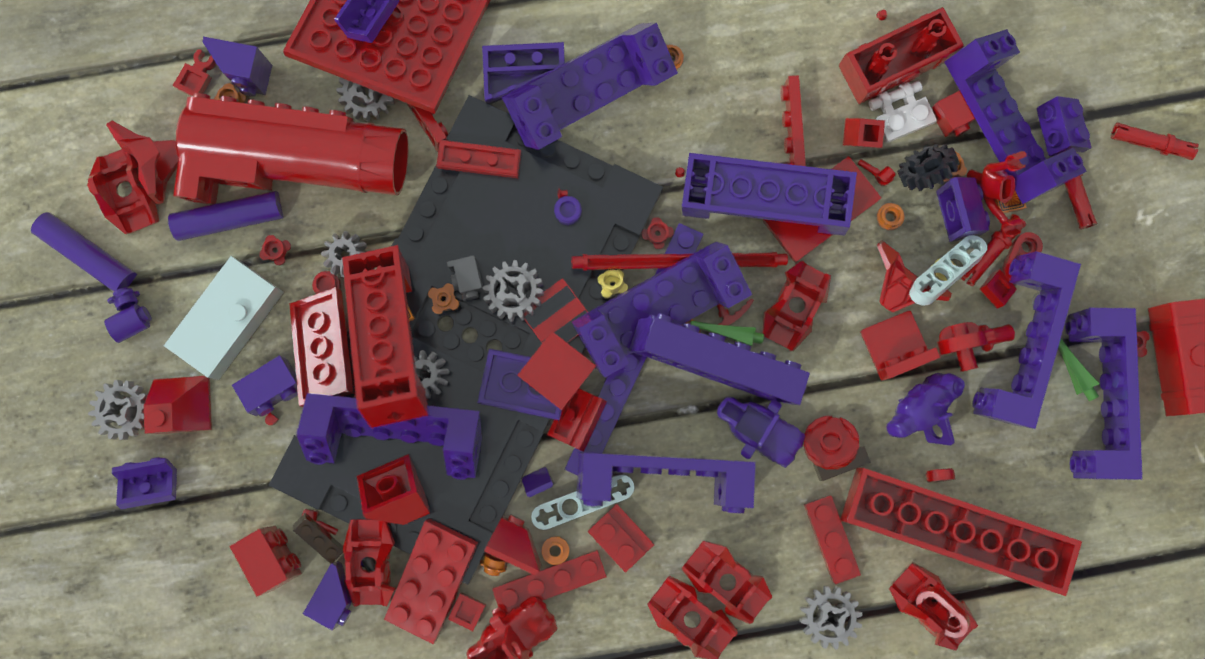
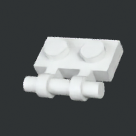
[869,81,937,144]

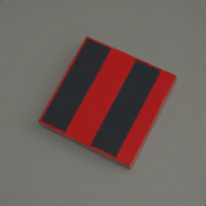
[524,278,588,343]

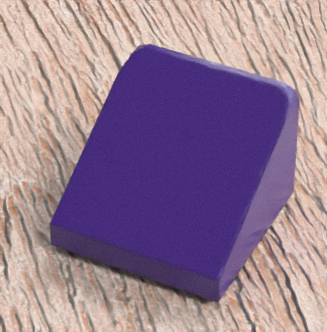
[522,467,554,497]

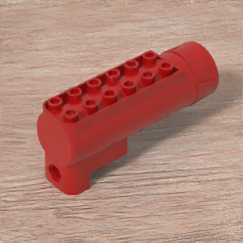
[173,93,409,205]

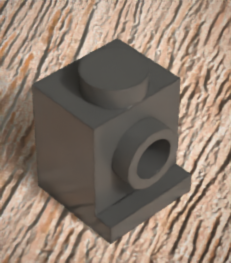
[447,255,484,301]

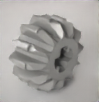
[321,231,367,278]
[414,350,449,398]

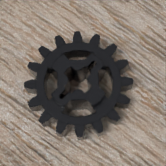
[897,144,960,191]

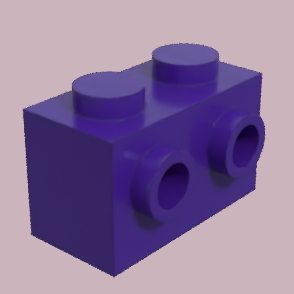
[232,355,298,417]

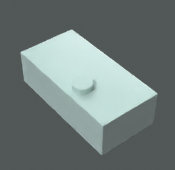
[164,256,284,380]

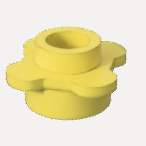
[598,270,628,298]

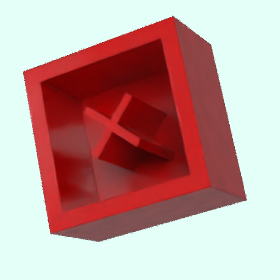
[229,525,302,597]

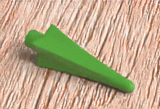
[690,321,764,346]
[1058,339,1100,402]

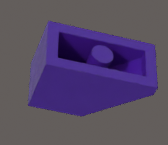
[303,561,352,630]

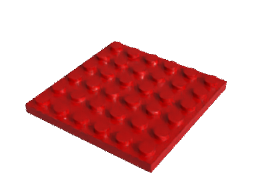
[283,0,490,114]

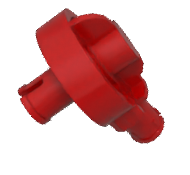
[937,322,1015,372]

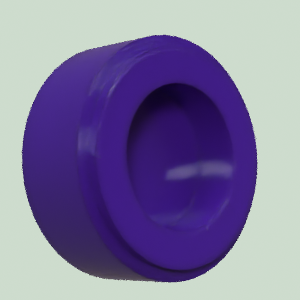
[554,196,582,225]

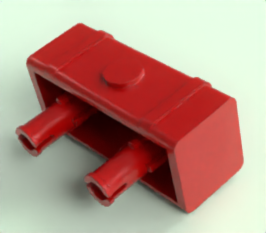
[839,7,964,104]
[1148,299,1205,417]

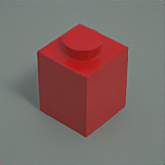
[931,91,975,137]
[843,118,885,148]

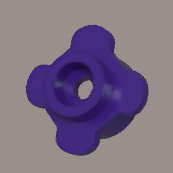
[107,287,140,311]

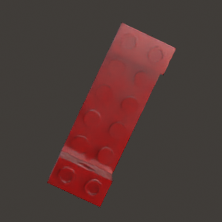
[342,245,428,428]

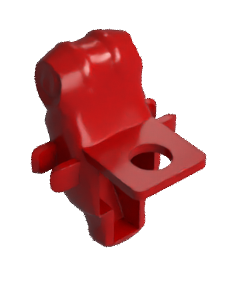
[466,597,558,659]

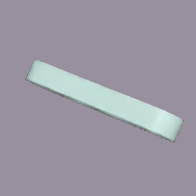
[909,235,987,306]
[531,475,634,530]

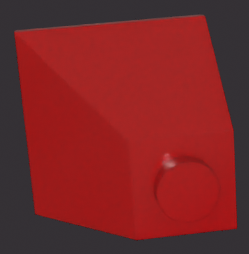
[144,376,212,434]
[357,454,430,525]
[484,515,542,576]

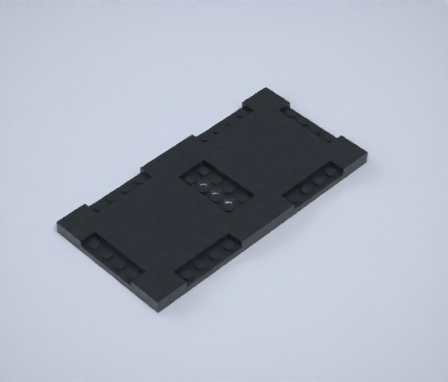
[268,95,663,585]

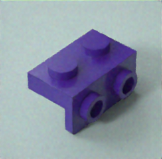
[335,0,399,43]
[1037,96,1092,156]
[112,457,177,509]

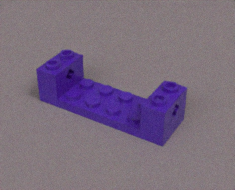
[502,22,678,150]
[944,29,1087,204]
[682,153,857,236]
[572,241,752,377]
[972,252,1081,429]
[1065,308,1143,480]
[296,393,482,479]
[576,453,755,513]

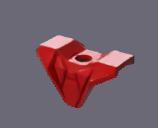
[106,120,178,204]
[87,149,159,235]
[877,240,952,312]
[762,261,831,352]
[343,519,396,607]
[682,540,772,624]
[889,562,978,651]
[647,576,738,659]

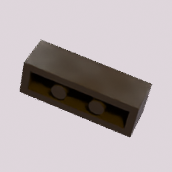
[813,446,871,481]
[293,513,344,564]

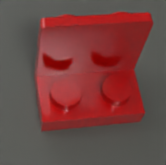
[860,311,941,381]

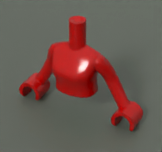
[967,151,1027,237]

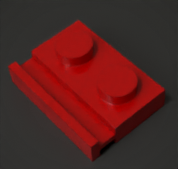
[547,389,607,452]
[587,504,655,573]

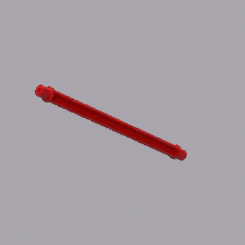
[571,252,788,271]

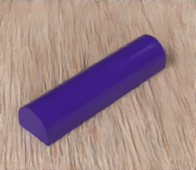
[168,191,284,241]
[31,212,137,292]

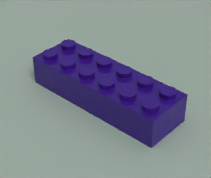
[629,314,810,405]

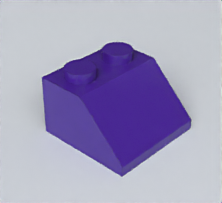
[202,36,273,97]
[936,177,990,243]

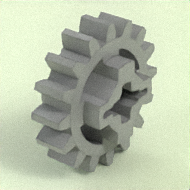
[336,78,395,122]
[483,260,544,322]
[88,380,148,440]
[799,586,863,649]

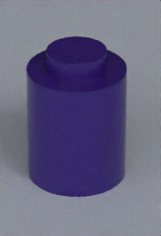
[104,304,152,343]

